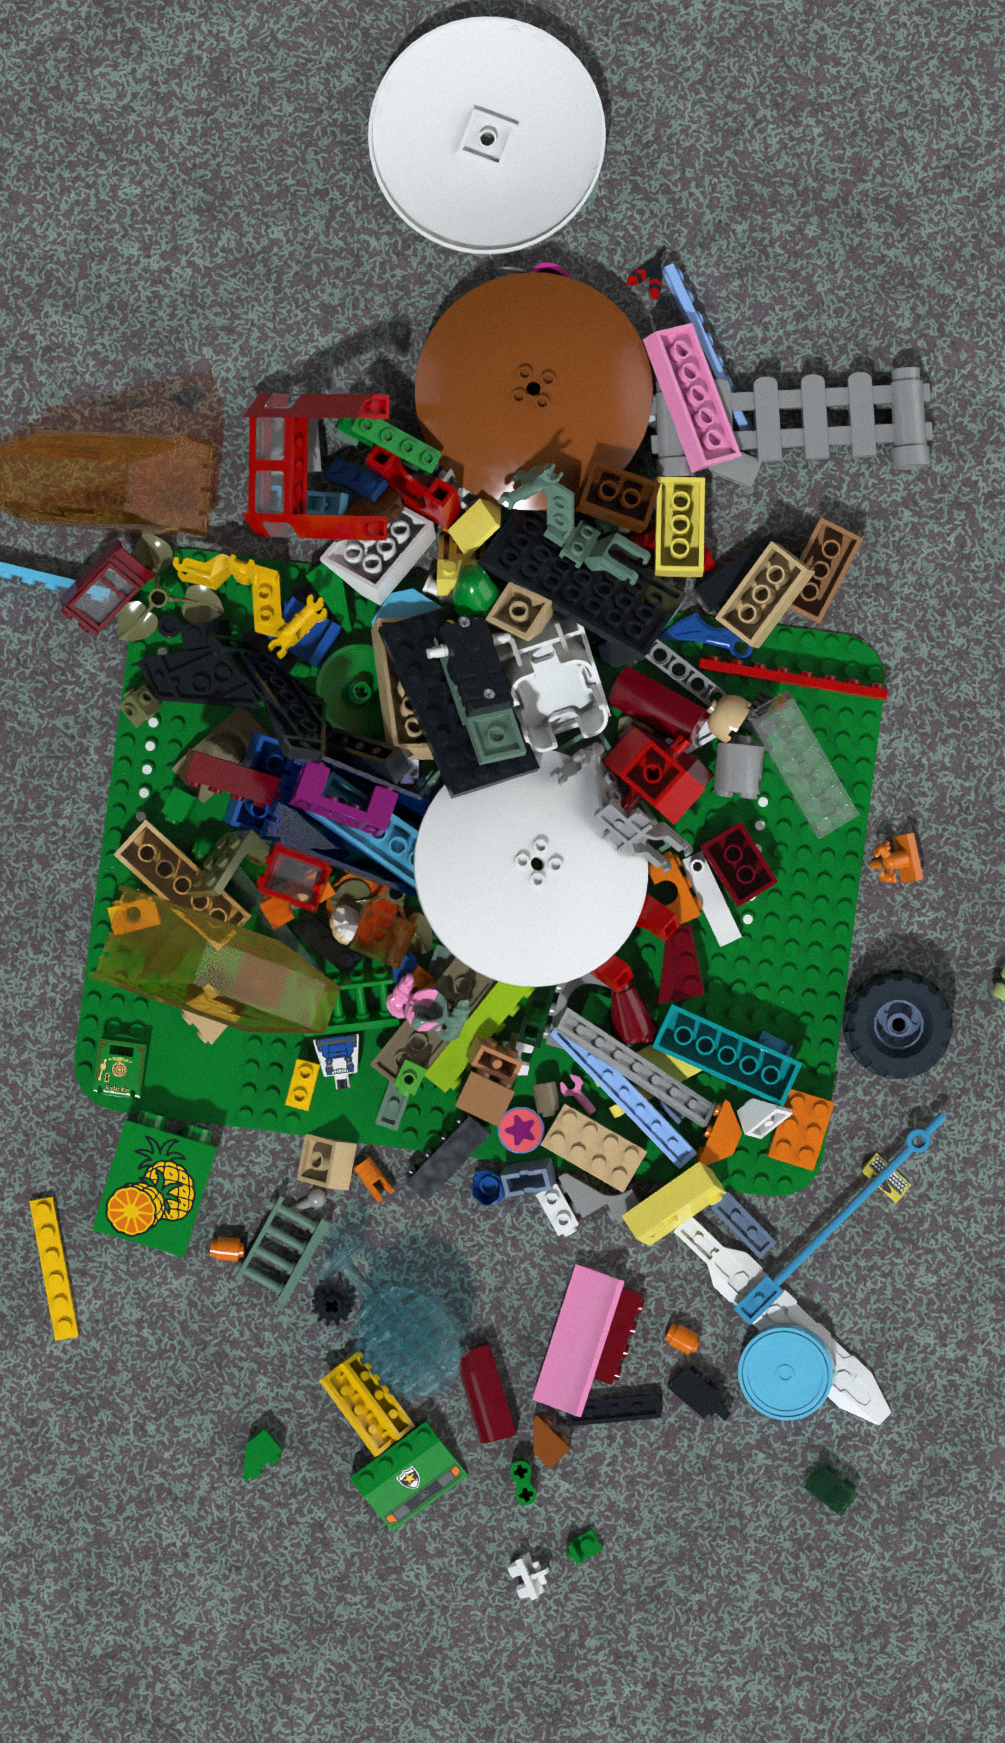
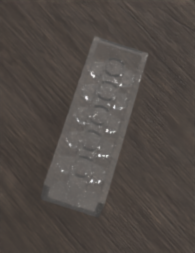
[746,691,859,839]

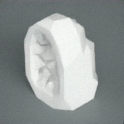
[329,905,360,945]

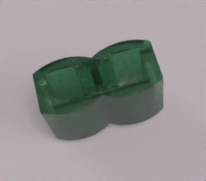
[802,1463,858,1516]

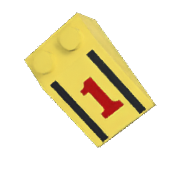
[437,535,486,596]

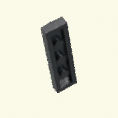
[566,1393,661,1427]

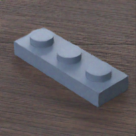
[710,1191,777,1259]

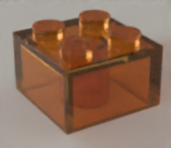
[349,904,418,969]

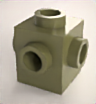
[119,685,162,728]

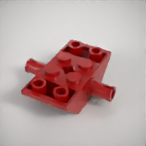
[602,726,705,825]

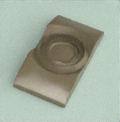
[172,707,270,804]

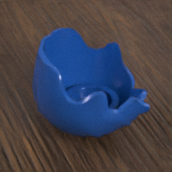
[471,1169,505,1206]

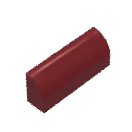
[608,666,708,748]
[453,1342,517,1444]

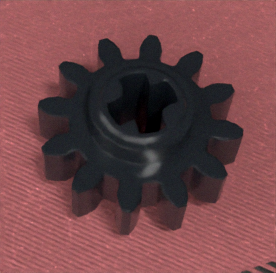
[311,1284,353,1327]

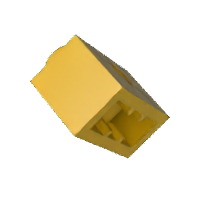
[285,1058,321,1111]

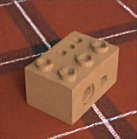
[455,1068,515,1127]

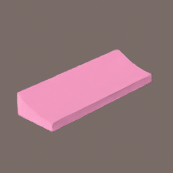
[643,323,741,473]
[532,1264,625,1417]

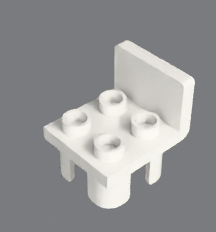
[487,610,611,752]

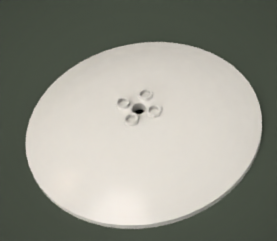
[368,16,606,255]
[414,750,648,987]

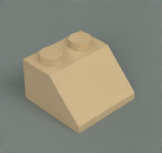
[486,582,553,641]
[297,1134,357,1191]

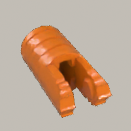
[353,1156,395,1203]

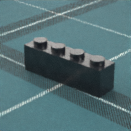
[694,533,779,613]
[325,727,411,784]
[406,1113,491,1202]

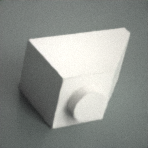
[737,1098,793,1139]

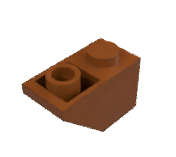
[533,1413,570,1469]

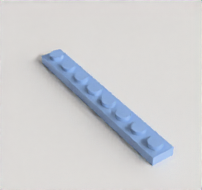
[662,263,753,431]
[550,1029,697,1169]

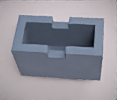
[501,1158,556,1197]

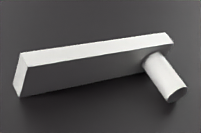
[680,851,742,947]

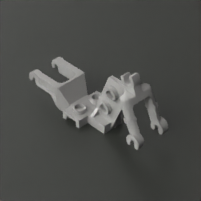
[550,742,693,873]

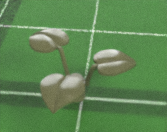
[118,532,224,641]
[329,873,433,954]

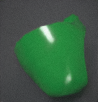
[452,559,502,618]

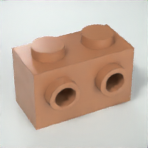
[466,1035,523,1084]

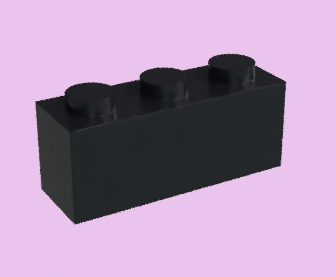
[293,912,363,972]

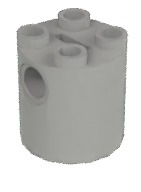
[713,735,764,799]

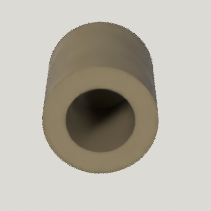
[532,1081,560,1117]

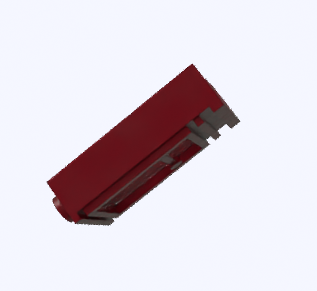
[59,539,155,636]

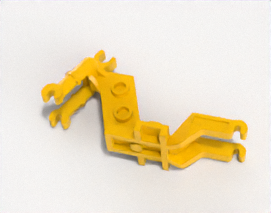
[173,554,328,659]

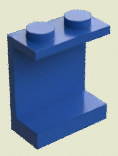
[267,597,342,668]

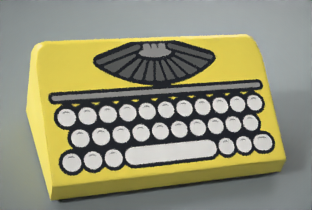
[861,1153,911,1203]

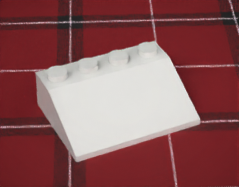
[320,506,436,605]

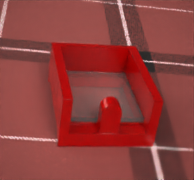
[257,846,332,914]

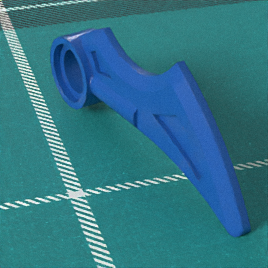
[659,613,753,659]

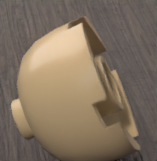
[706,695,751,743]

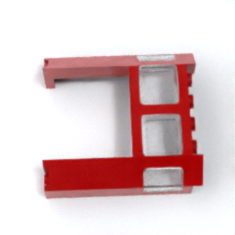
[242,394,389,541]

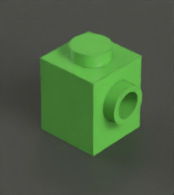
[393,1059,427,1097]

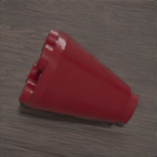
[611,981,658,1047]

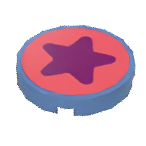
[498,1107,544,1154]

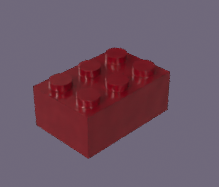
[699,821,778,907]

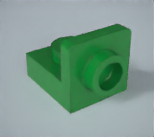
[565,1528,603,1566]

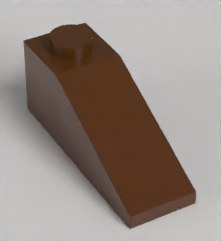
[333,487,404,542]

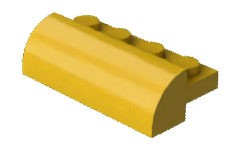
[319,1350,415,1457]

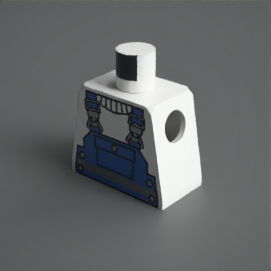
[313,1033,359,1089]

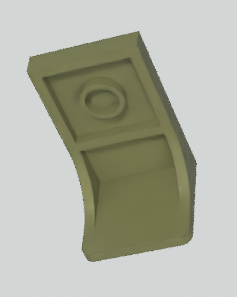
[187,830,274,898]

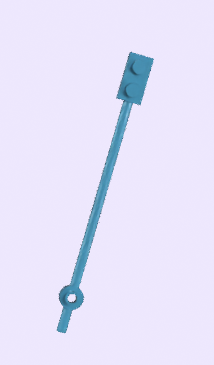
[733,1113,946,1325]

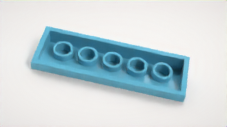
[305,772,418,889]

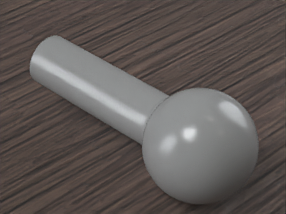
[286,1189,326,1218]

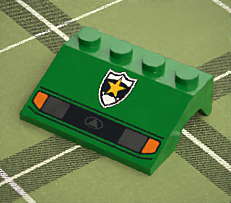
[350,1418,468,1532]

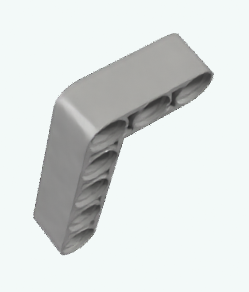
[645,605,726,707]

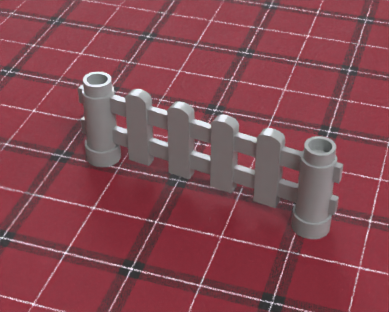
[650,367,933,477]

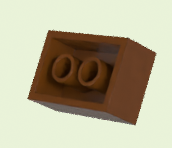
[574,460,661,533]

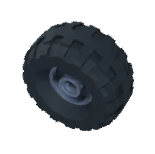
[842,970,953,1079]

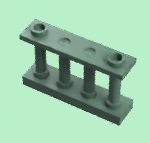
[234,1194,331,1306]

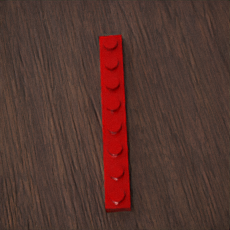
[698,655,888,700]

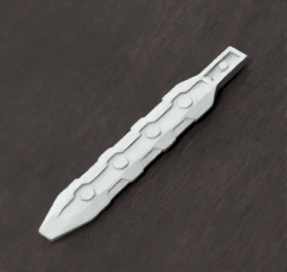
[673,1217,891,1425]

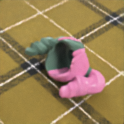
[386,973,470,1042]

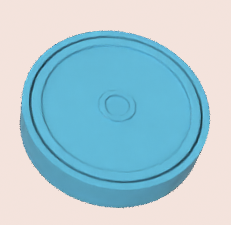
[738,1323,835,1421]

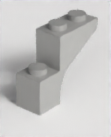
[557,1172,640,1224]

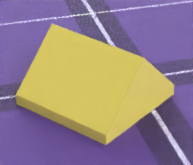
[448,499,501,558]

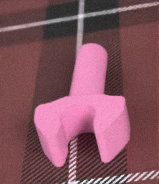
[560,1074,596,1115]

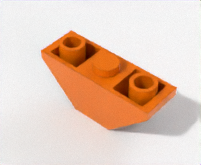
[694,1099,742,1166]

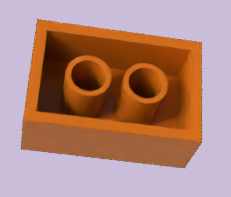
[766,1088,835,1171]

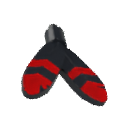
[626,248,666,300]

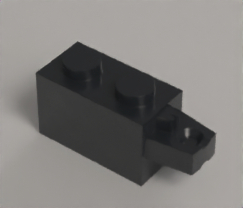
[667,1364,731,1420]

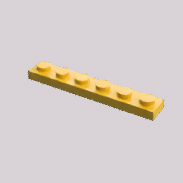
[29,1196,79,1341]

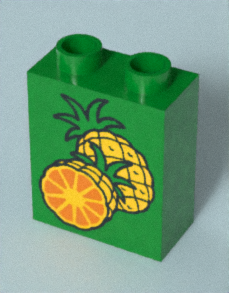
[92,1109,220,1257]

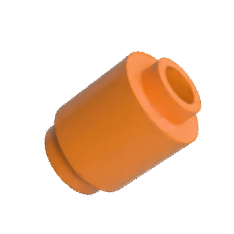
[210,1236,245,1262]
[664,1323,701,1355]

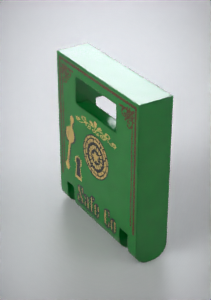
[93,1037,148,1100]

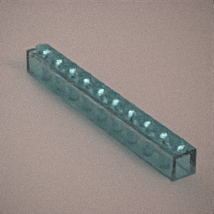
[231,865,325,975]

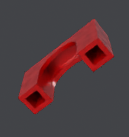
[365,445,462,530]
[589,893,680,993]

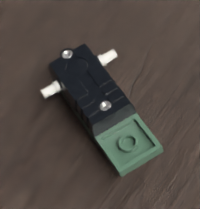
[426,615,527,765]

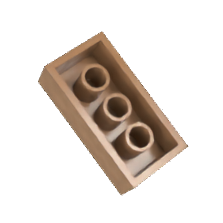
[788,517,863,625]

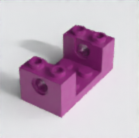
[289,761,399,837]

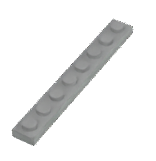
[553,1007,716,1127]

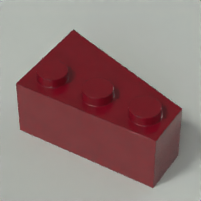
[657,924,705,1004]

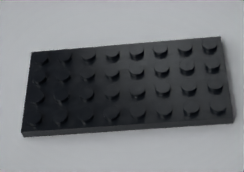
[477,509,686,661]
[378,605,540,799]

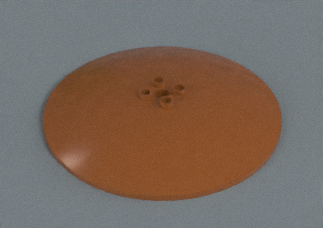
[415,272,653,511]

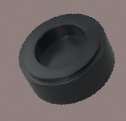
[157,614,182,638]

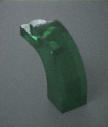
[517,985,557,1048]

